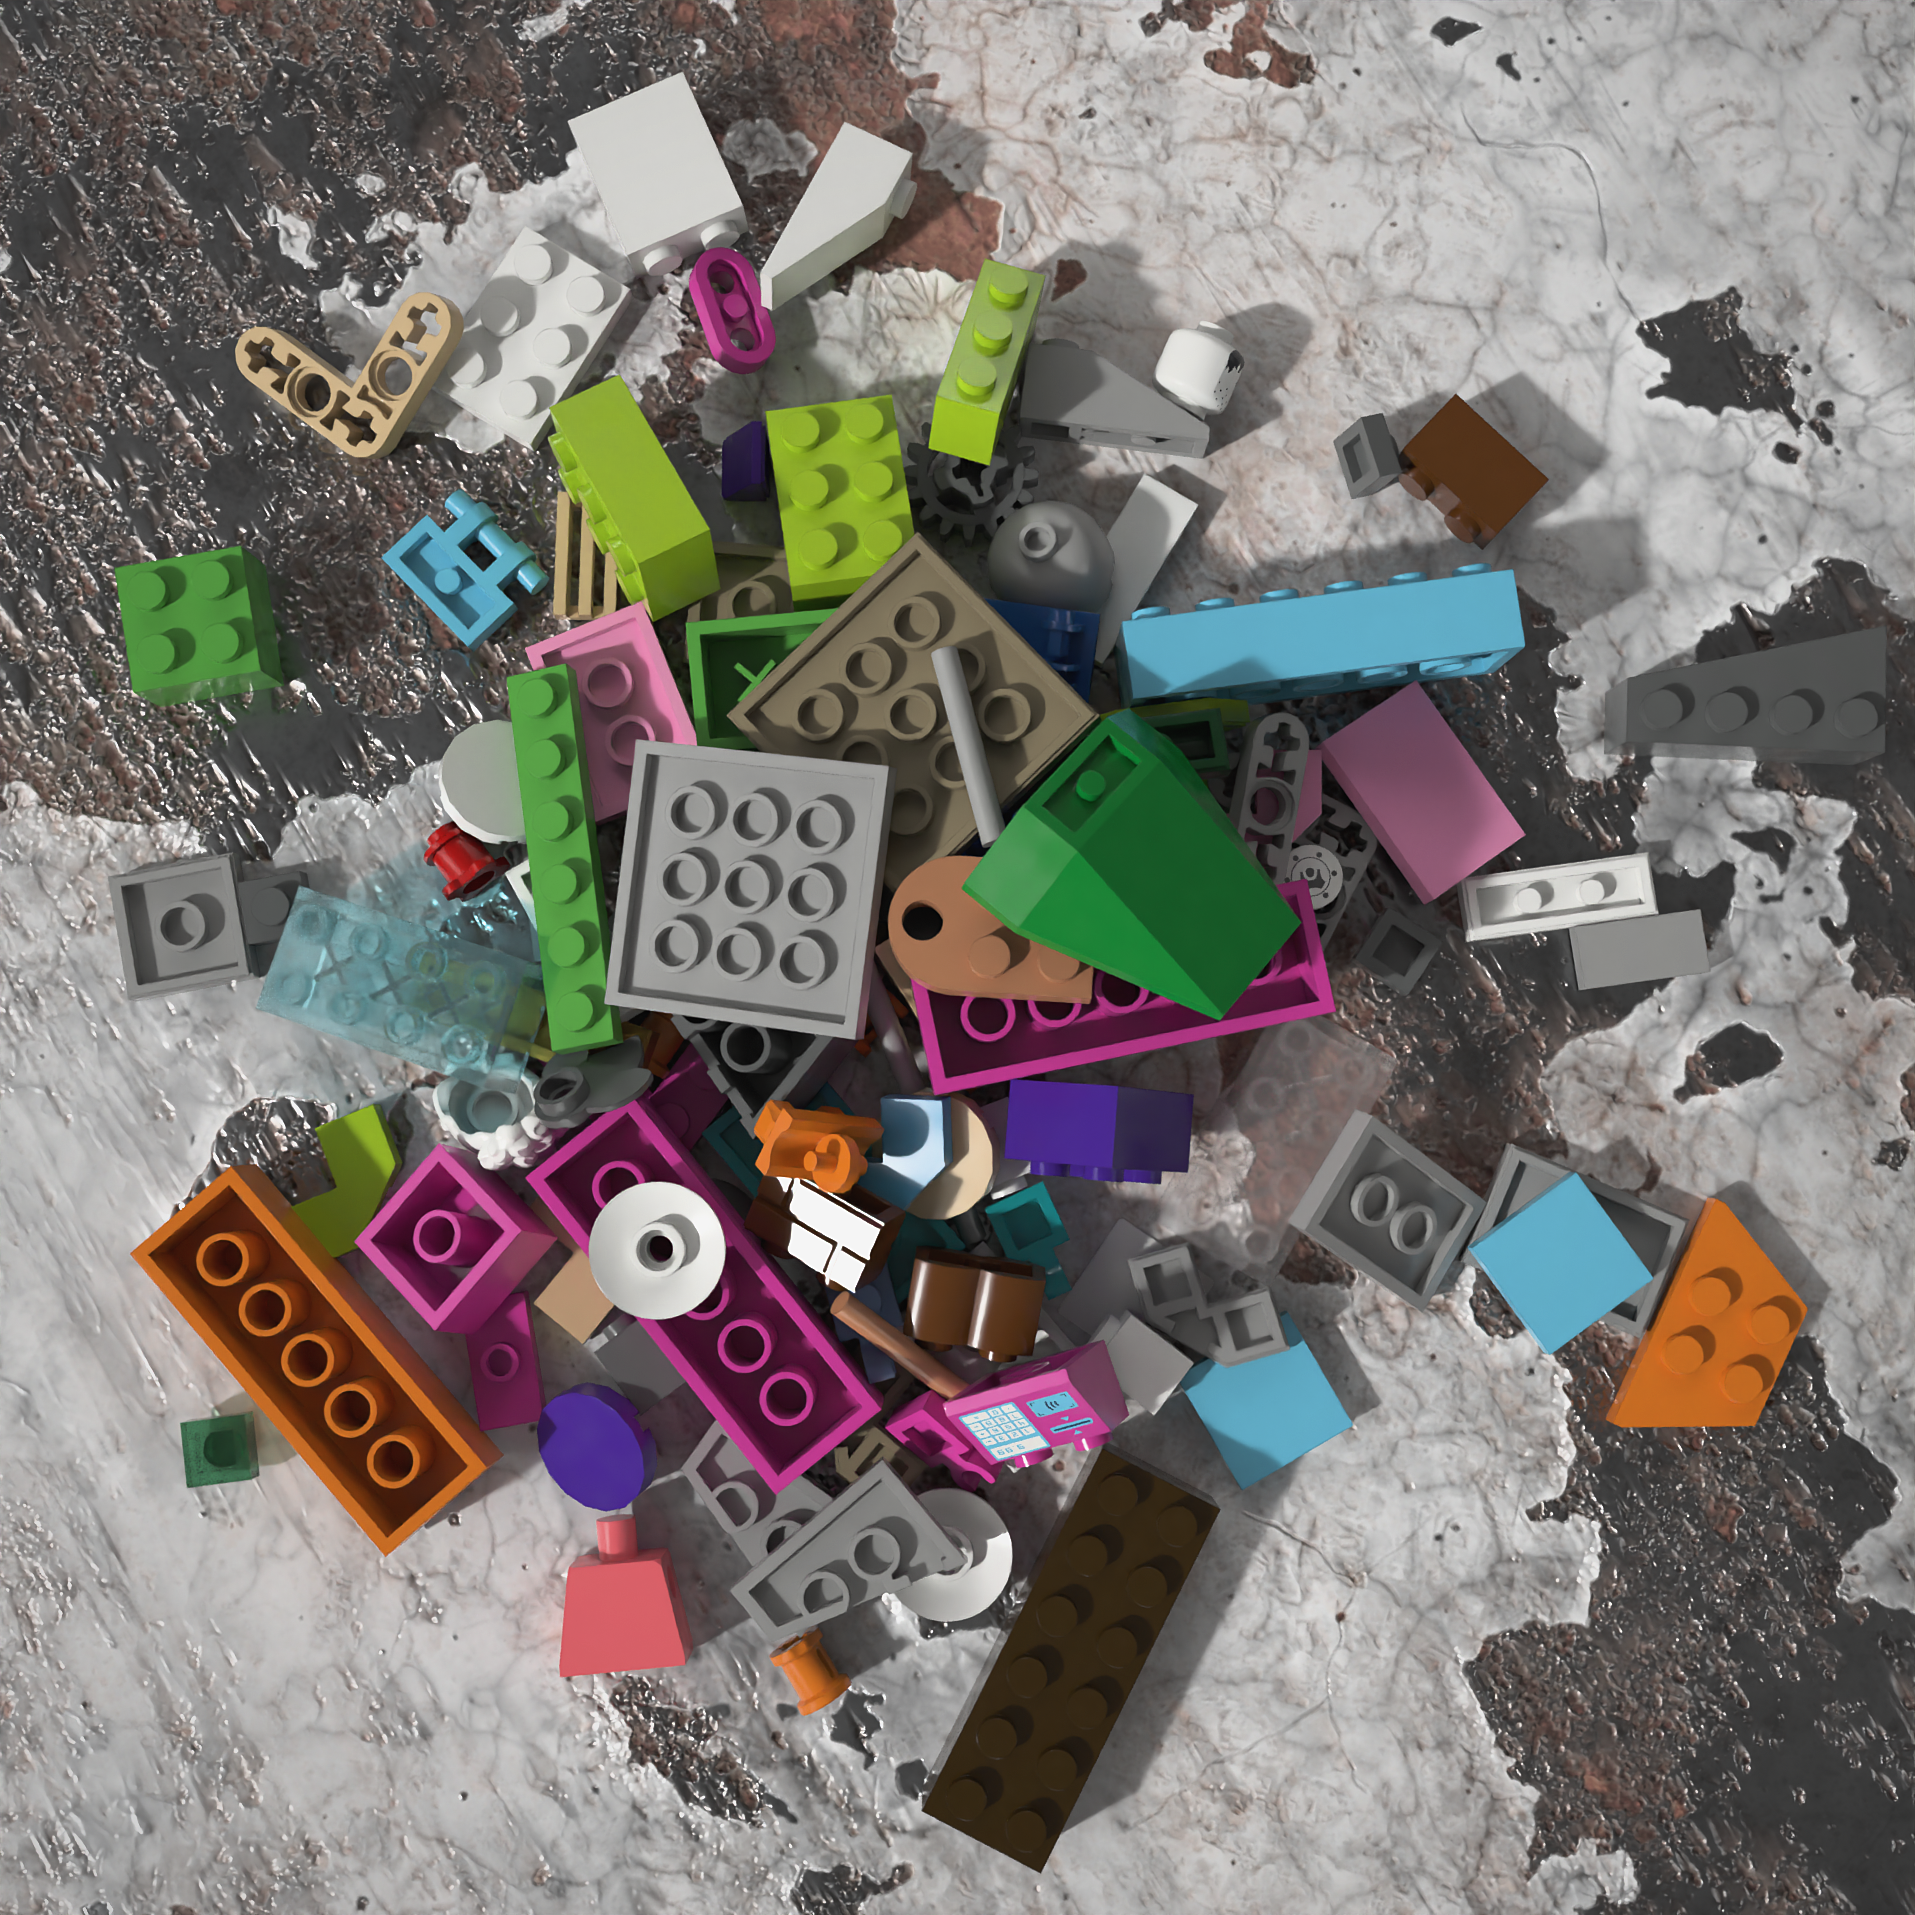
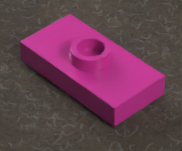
[465,1291,546,1431]

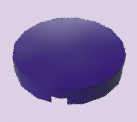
[537,1382,657,1512]

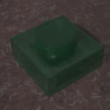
[180,1411,260,1488]

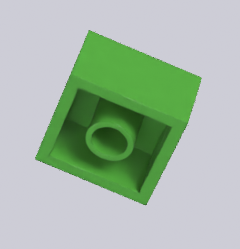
[114,546,284,707]

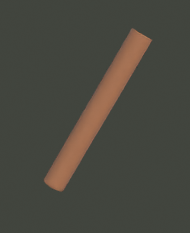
[830,1291,970,1400]

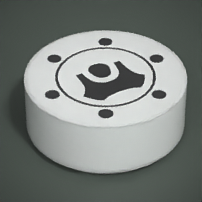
[1283,845,1343,910]

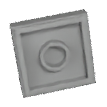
[108,852,261,1002]

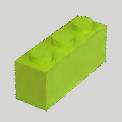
[928,258,1046,466]

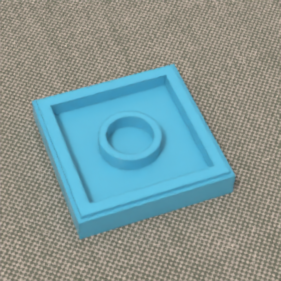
[1467,1172,1654,1355]
[1179,1310,1353,1490]

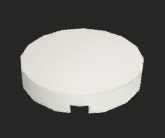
[438,720,526,844]

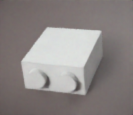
[568,72,749,279]

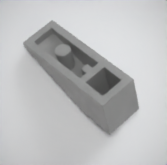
[1019,338,1211,459]

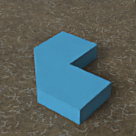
[857,1094,953,1211]

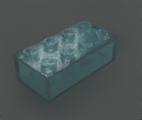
[256,885,546,1094]

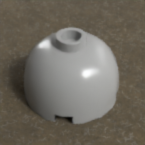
[987,500,1115,613]

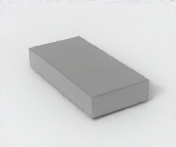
[1569,909,1711,991]

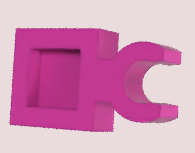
[885,1389,1005,1493]

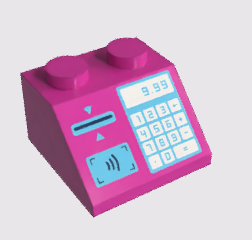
[943,1339,1129,1468]

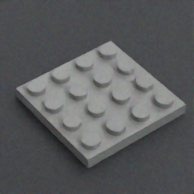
[604,739,897,1040]

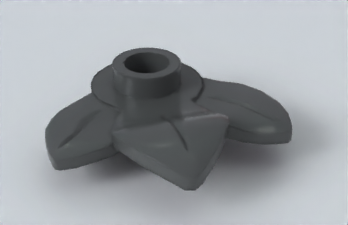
[533,1035,654,1129]

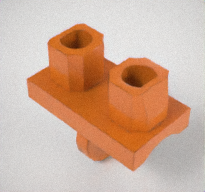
[754,1100,885,1193]

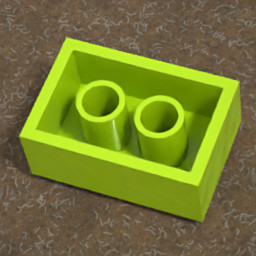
[548,374,721,622]
[765,394,915,612]

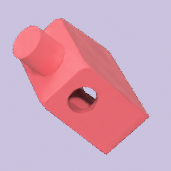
[559,1514,693,1677]

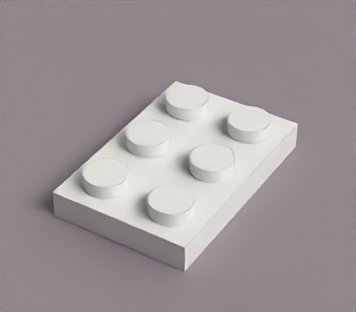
[431,226,633,452]

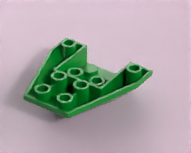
[961,708,1302,1021]

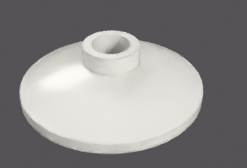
[589,1181,726,1320]
[894,1488,1012,1622]

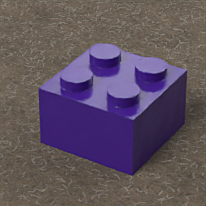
[1004,1079,1194,1184]

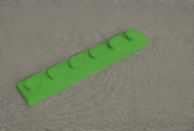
[506,663,624,1055]

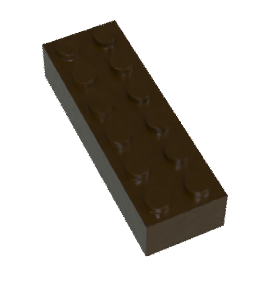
[921,1443,1221,1874]

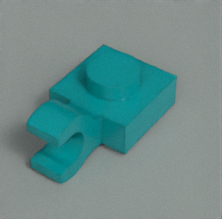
[984,1181,1072,1300]

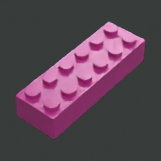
[909,878,1336,1096]
[525,1094,885,1495]

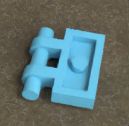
[381,489,549,652]

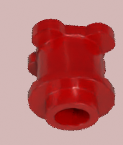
[423,821,511,902]

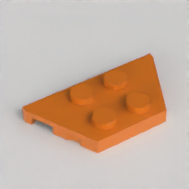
[1605,1198,1808,1427]

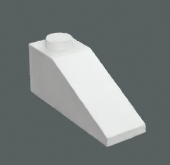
[760,122,917,311]

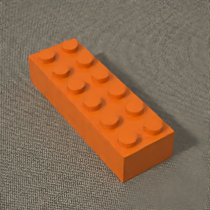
[130,1164,504,1557]

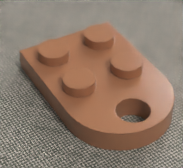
[888,856,1093,1004]

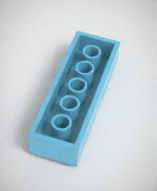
[1113,563,1525,709]

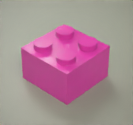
[354,1143,558,1335]

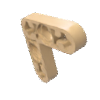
[235,292,464,459]

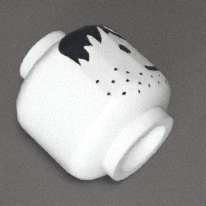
[1152,321,1245,422]

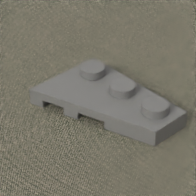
[681,1420,836,1639]
[730,1456,968,1642]

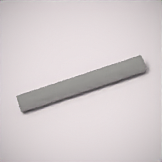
[931,646,1006,847]

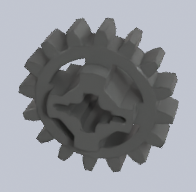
[904,422,1039,548]

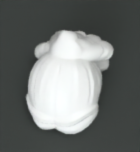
[433,1049,569,1171]

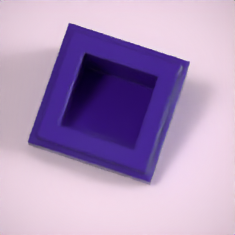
[721,421,770,502]

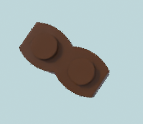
[903,1246,1046,1363]

